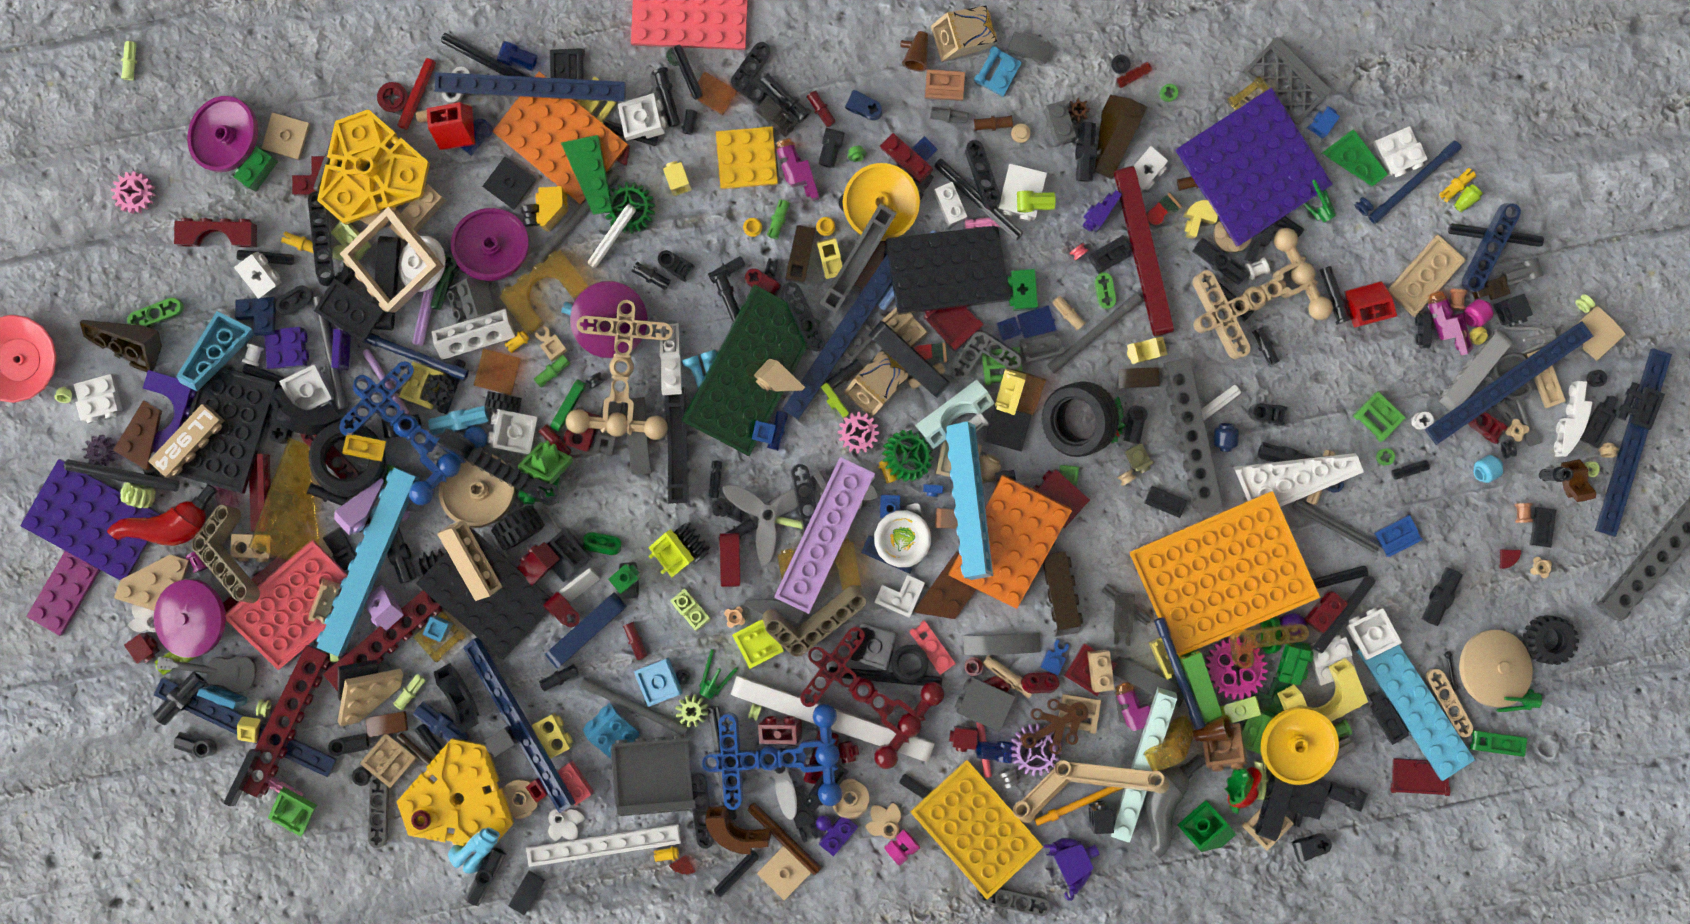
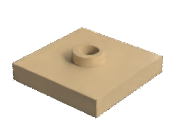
[261,112,310,160]
[757,846,811,900]

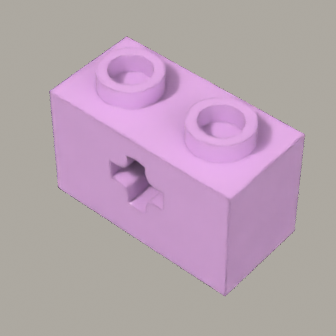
[366,584,404,630]

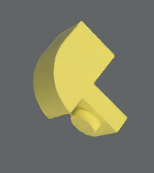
[1183,200,1218,239]
[817,238,842,279]
[1127,337,1168,364]

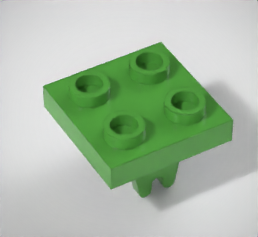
[518,441,573,484]
[268,787,317,837]

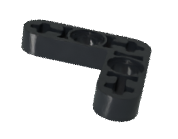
[731,42,779,114]

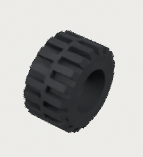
[491,505,545,550]
[1523,615,1579,665]

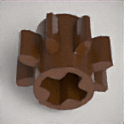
[1068,98,1091,123]

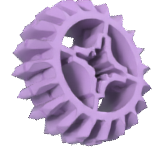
[1009,723,1062,776]

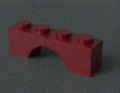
[174,218,257,248]

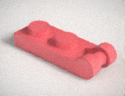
[909,620,956,675]

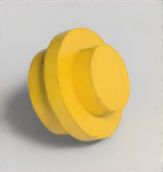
[816,217,835,236]
[743,218,762,237]

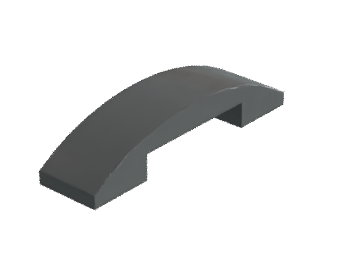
[625,397,651,475]
[963,633,1041,655]
[1112,656,1184,707]

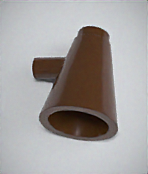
[900,31,928,72]
[1193,715,1234,753]

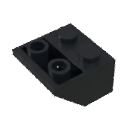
[547,528,593,582]

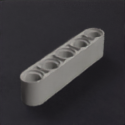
[1438,329,1513,411]

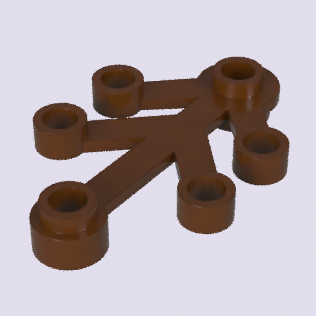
[1020,699,1088,754]

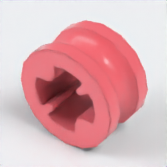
[1070,243,1089,260]

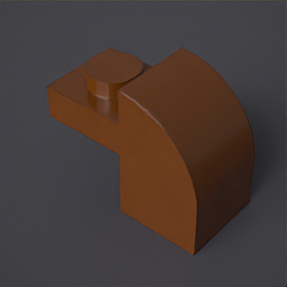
[1561,459,1596,502]

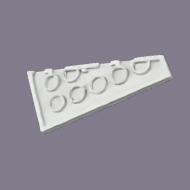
[1234,453,1364,507]

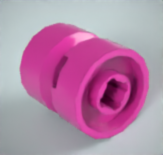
[884,829,920,866]

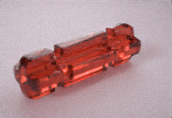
[1116,62,1152,88]

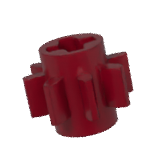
[838,741,859,763]

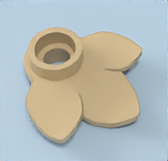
[865,803,901,839]

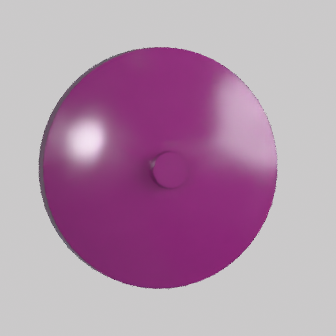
[187,96,258,173]
[451,208,529,281]
[570,281,648,358]
[154,579,226,658]

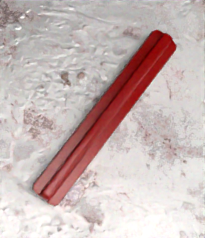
[397,58,436,130]

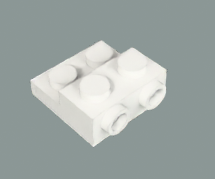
[618,93,667,141]
[1373,126,1428,177]
[279,364,334,410]
[74,374,123,424]
[487,409,537,454]
[1346,608,1402,660]
[1311,634,1357,686]

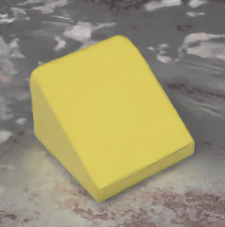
[237,716,261,743]

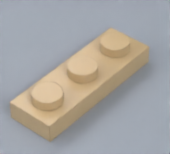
[1525,349,1565,408]

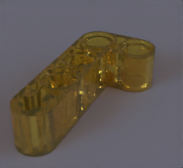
[1230,623,1309,669]
[1143,715,1194,771]

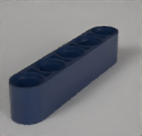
[1462,203,1521,292]
[545,592,627,669]

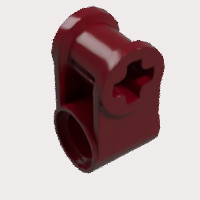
[745,268,781,295]
[1468,412,1508,444]
[543,592,580,627]

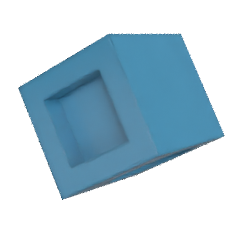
[423,615,453,642]

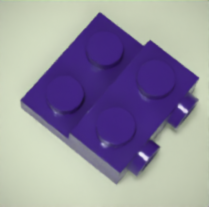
[1082,190,1122,232]
[264,327,309,369]

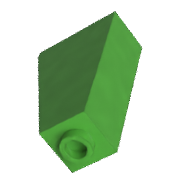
[1179,650,1222,723]

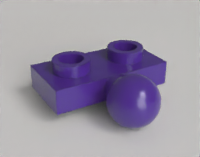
[816,815,858,857]

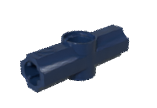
[413,701,470,742]

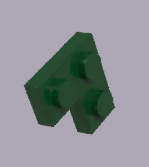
[1243,677,1293,718]

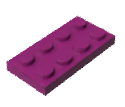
[26,551,100,636]

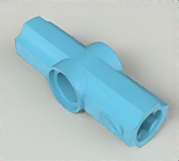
[428,406,489,436]

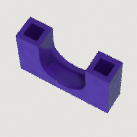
[143,370,196,453]

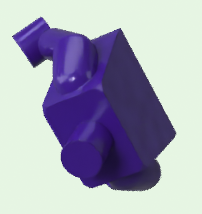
[1044,838,1100,901]

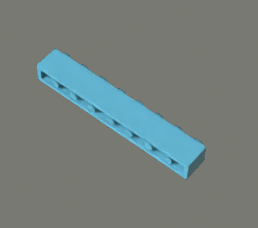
[945,421,993,580]

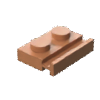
[925,69,965,101]

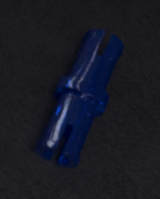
[767,411,789,451]

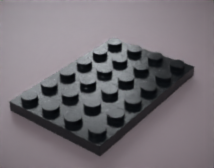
[885,226,1011,315]
[177,368,278,494]
[416,526,550,660]

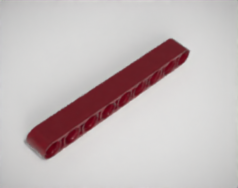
[1114,166,1174,337]

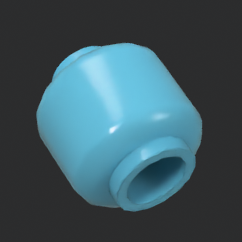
[1473,455,1503,483]

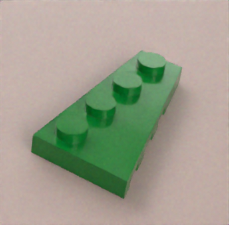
[561,135,613,215]

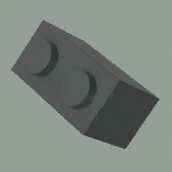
[1044,100,1076,147]
[485,726,518,757]

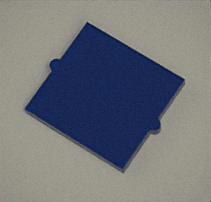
[1017,305,1057,338]

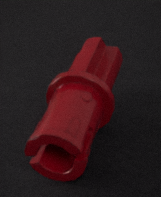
[806,90,836,127]
[538,424,572,455]
[623,621,647,660]

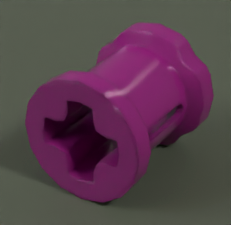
[186,552,208,574]

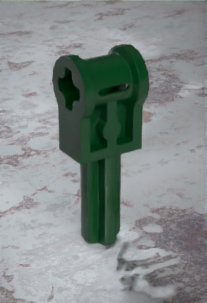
[430,254,460,310]

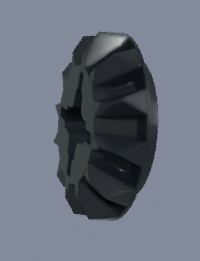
[423,375,454,405]

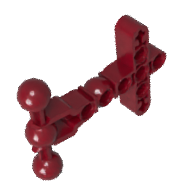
[800,627,945,769]

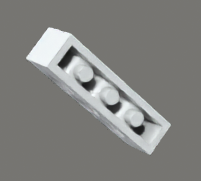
[432,309,515,360]

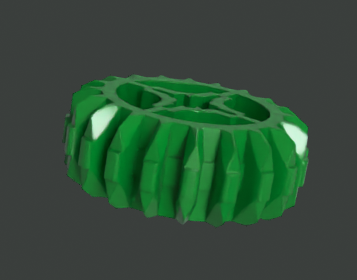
[605,182,656,234]
[882,430,933,482]

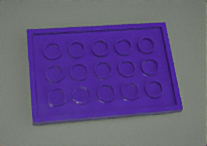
[20,459,161,580]

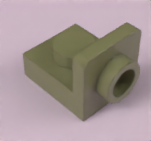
[1124,443,1154,474]

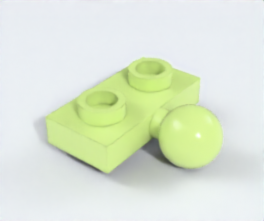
[331,221,371,260]

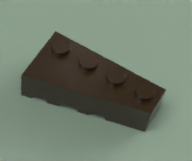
[1043,551,1083,637]

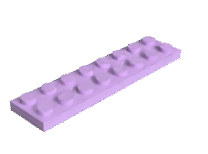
[774,457,875,614]

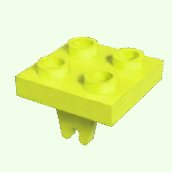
[648,529,694,577]
[732,619,784,669]

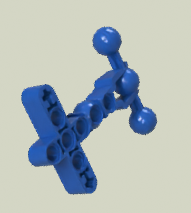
[339,361,488,505]
[702,704,843,810]

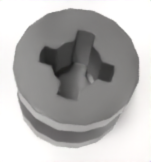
[998,767,1021,788]

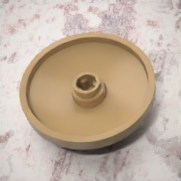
[439,452,516,528]
[1459,630,1533,707]

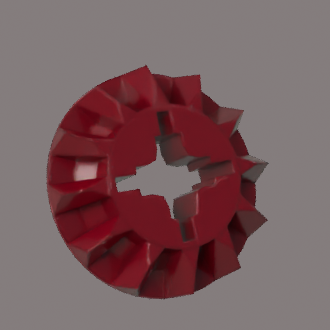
[377,82,408,113]

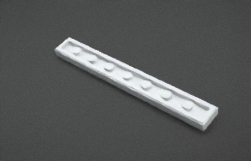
[526,823,681,867]

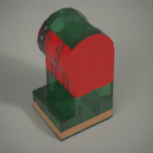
[1146,192,1182,226]
[914,343,948,363]

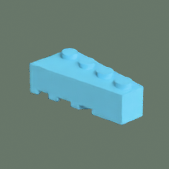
[177,311,254,391]

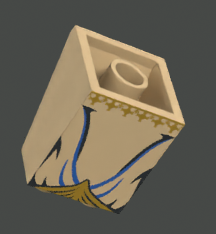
[931,5,997,62]
[844,349,910,417]

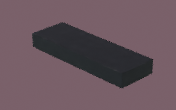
[224,749,262,807]

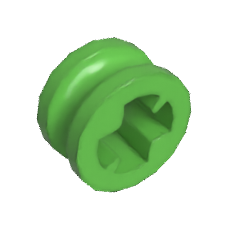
[1159,84,1178,102]
[1376,448,1395,466]

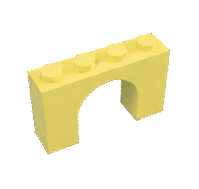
[1277,658,1368,721]

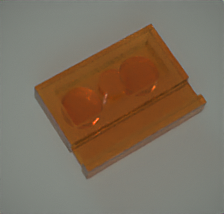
[690,71,737,116]

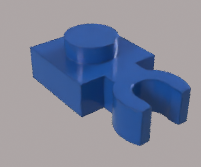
[1040,639,1069,676]

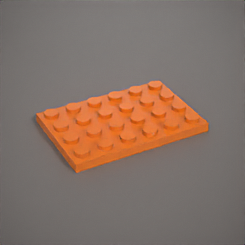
[492,71,628,204]
[949,474,1072,609]

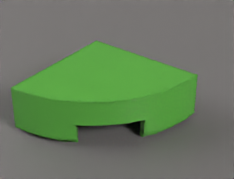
[1059,465,1079,486]

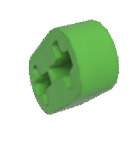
[1094,273,1116,309]

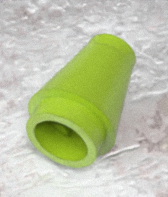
[1453,184,1483,213]

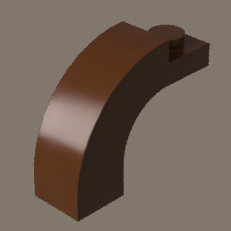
[705,806,771,854]

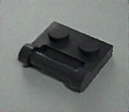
[550,48,585,80]

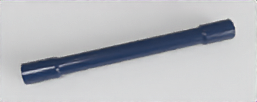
[1368,140,1462,224]
[365,333,469,381]
[1154,617,1206,730]

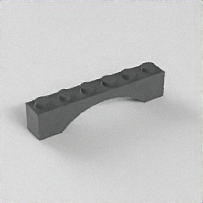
[820,203,898,313]

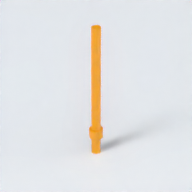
[1034,786,1124,826]

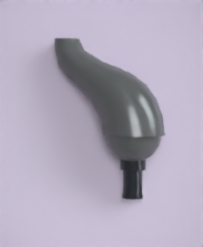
[1144,754,1206,858]

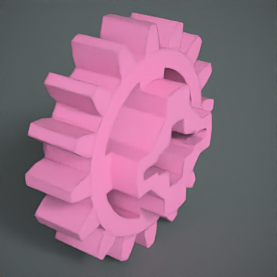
[111,171,156,214]
[838,412,879,454]

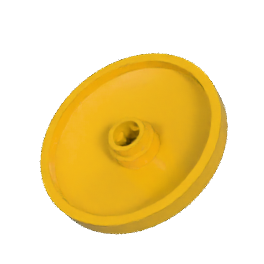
[843,163,920,241]
[1261,707,1339,785]

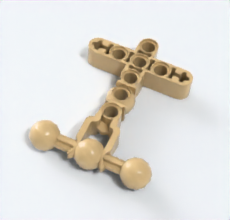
[1193,228,1333,359]
[565,300,673,440]

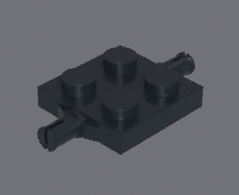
[1287,779,1331,828]

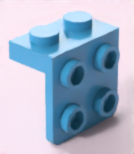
[582,702,640,758]

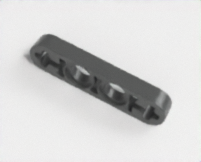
[368,775,389,848]
[976,888,1050,916]

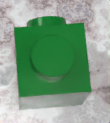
[608,564,641,594]

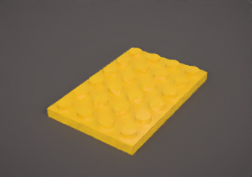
[909,760,1043,900]

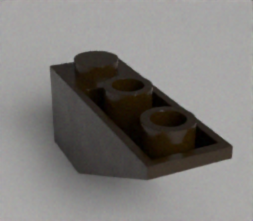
[785,225,816,285]

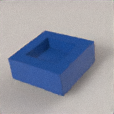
[752,421,776,444]
[923,484,943,497]

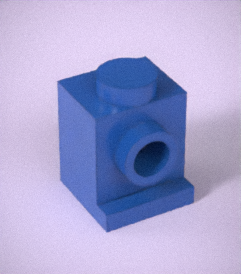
[1307,106,1340,139]
[880,495,900,518]

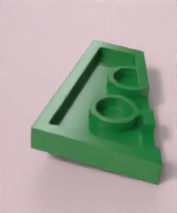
[1321,129,1388,187]

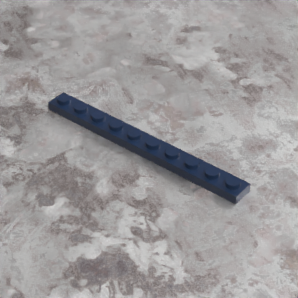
[434,72,626,102]
[783,255,892,420]
[1424,321,1594,445]
[1595,348,1672,537]
[463,638,576,814]
[154,677,337,777]

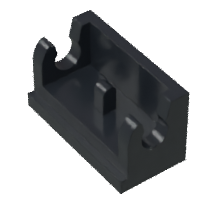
[1088,235,1132,274]

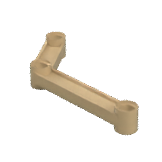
[1013,760,1169,823]

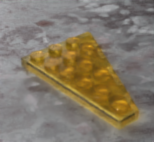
[249,438,320,561]

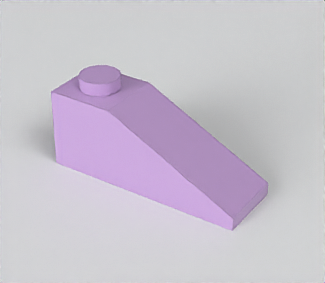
[334,478,384,536]

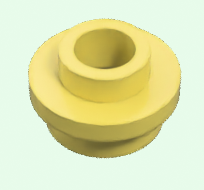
[1470,327,1488,345]

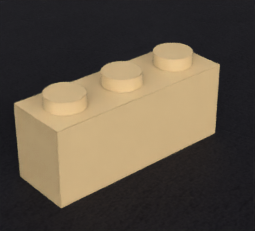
[389,184,447,242]

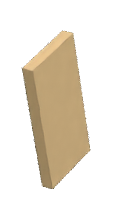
[1387,234,1466,317]

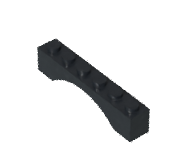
[665,387,689,504]

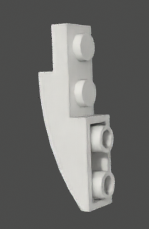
[660,323,682,395]
[1554,381,1592,457]

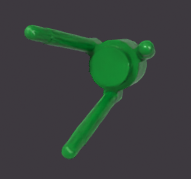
[1302,179,1336,223]
[699,649,738,699]
[1496,689,1542,712]

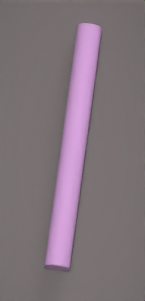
[362,349,410,414]

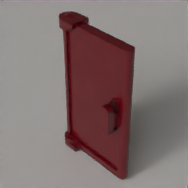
[1390,758,1450,796]

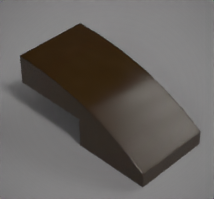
[1118,367,1160,389]

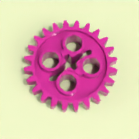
[1205,637,1268,700]

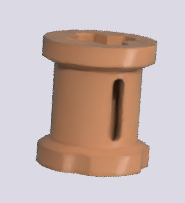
[1450,289,1468,311]
[1514,503,1533,523]

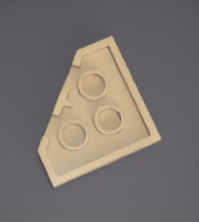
[114,555,190,611]
[338,669,403,726]

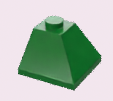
[1177,800,1236,852]

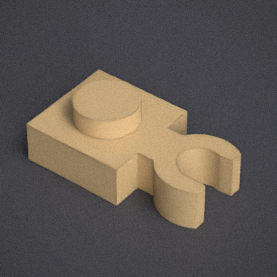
[535,326,567,362]

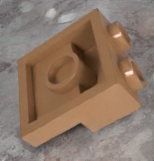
[1203,723,1247,772]

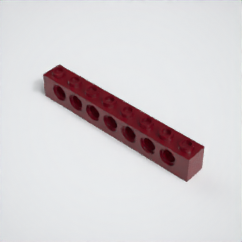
[323,590,443,692]
[243,645,331,798]

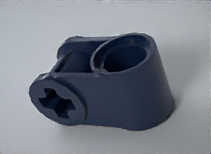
[844,90,882,121]

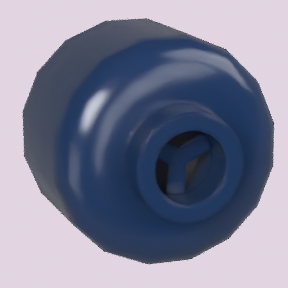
[1214,423,1239,452]

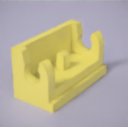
[995,368,1026,415]
[1148,637,1175,679]

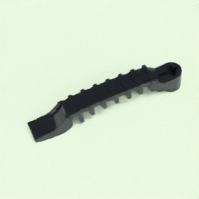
[437,428,560,505]

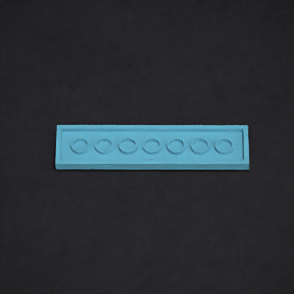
[1356,645,1475,781]

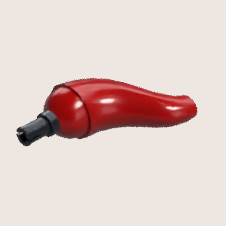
[107,484,218,546]

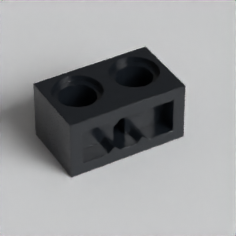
[1493,293,1533,327]
[1088,801,1114,834]

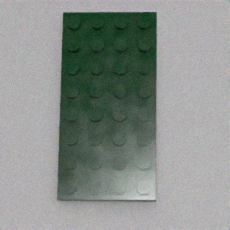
[681,284,821,456]

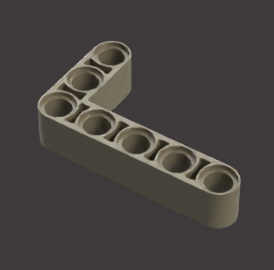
[192,505,260,603]
[762,585,866,657]

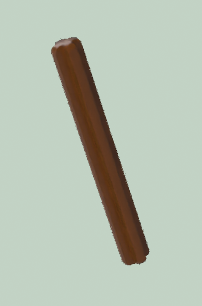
[747,802,821,875]

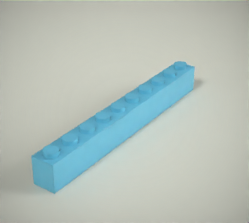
[317,468,420,657]

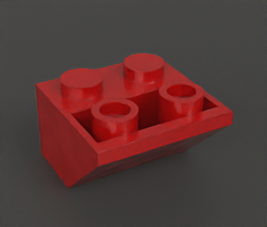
[426,102,475,151]
[1344,281,1397,328]

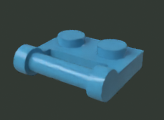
[974,46,1022,97]

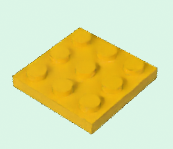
[716,126,778,189]

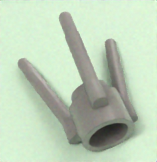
[1504,325,1556,355]

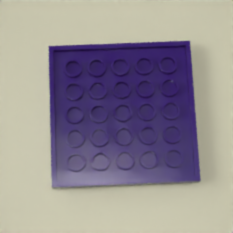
[1175,87,1333,247]

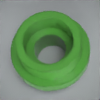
[848,145,867,162]

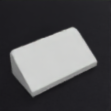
[559,568,600,602]

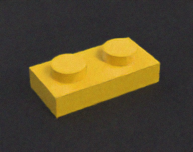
[342,435,386,462]

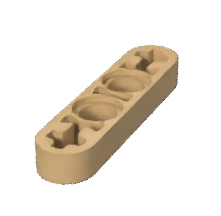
[1425,668,1473,737]

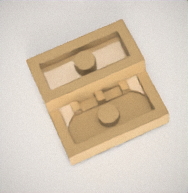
[1577,306,1625,361]
[872,307,928,347]
[360,734,416,788]

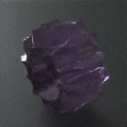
[82,435,118,466]

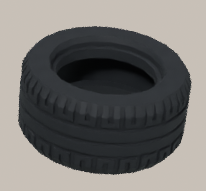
[1042,381,1119,457]
[308,421,386,497]

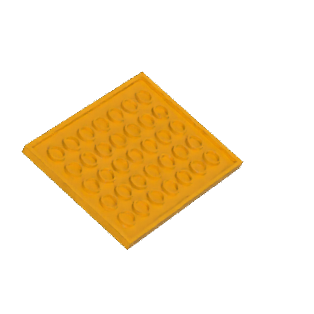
[1129,491,1320,656]

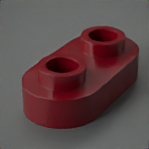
[1021,672,1060,694]

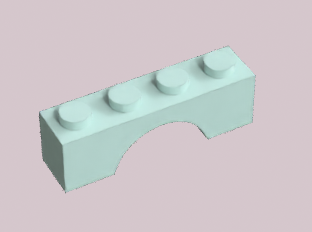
[915,380,995,449]

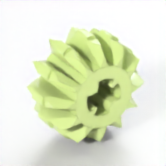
[120,482,156,508]
[676,694,708,727]

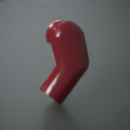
[983,676,1010,692]

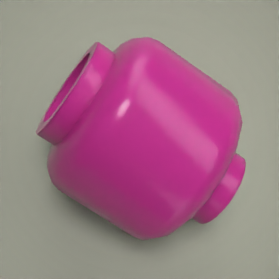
[1464,299,1494,328]

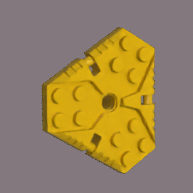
[317,109,430,225]
[396,738,514,846]

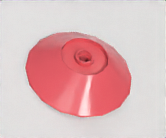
[0,314,57,403]

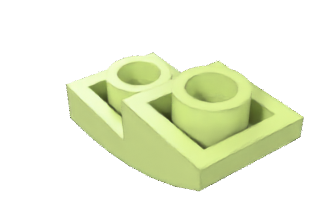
[670,588,711,631]

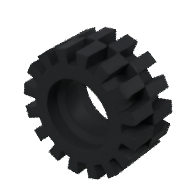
[485,391,522,413]

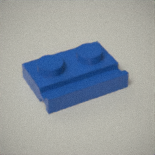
[1374,515,1423,557]

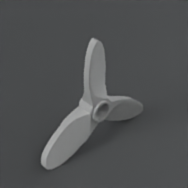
[723,484,809,565]
[731,731,818,819]

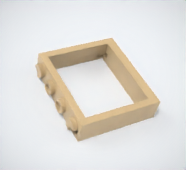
[340,207,444,313]

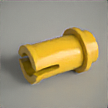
[505,330,530,353]
[878,460,898,484]
[654,846,679,862]

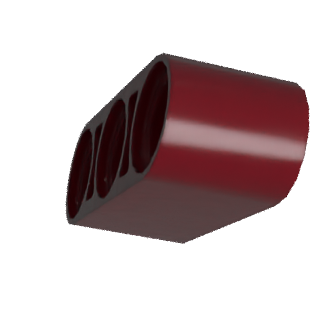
[720,533,740,587]

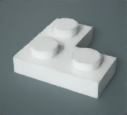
[874,575,925,618]

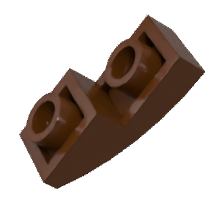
[365,711,408,737]

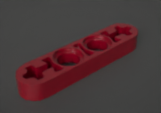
[301,434,360,479]

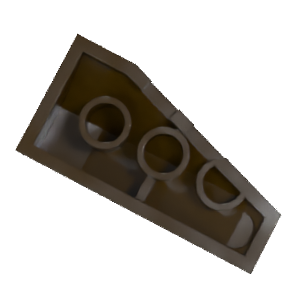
[1094,94,1147,180]
[80,320,162,372]

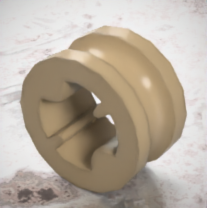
[1117,469,1137,486]

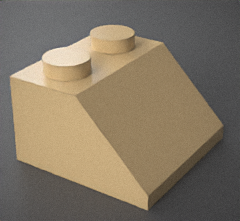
[754,359,805,391]

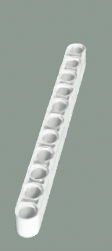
[731,676,935,762]

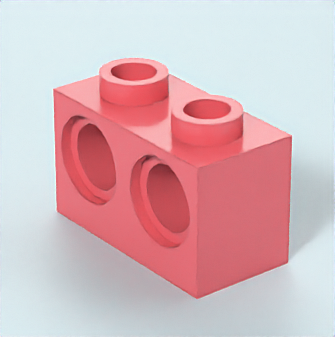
[557,760,594,806]

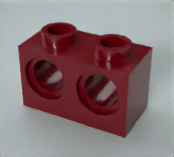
[564,408,600,452]
[1304,590,1348,633]

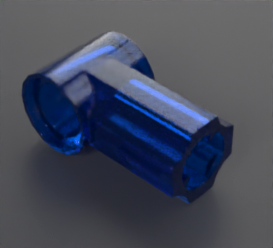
[497,41,538,71]
[460,118,493,156]
[975,741,1014,763]

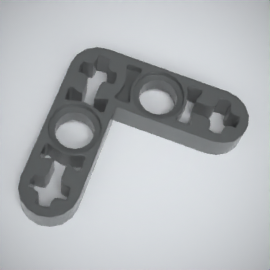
[951,330,1022,380]

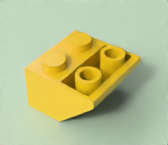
[535,186,568,232]

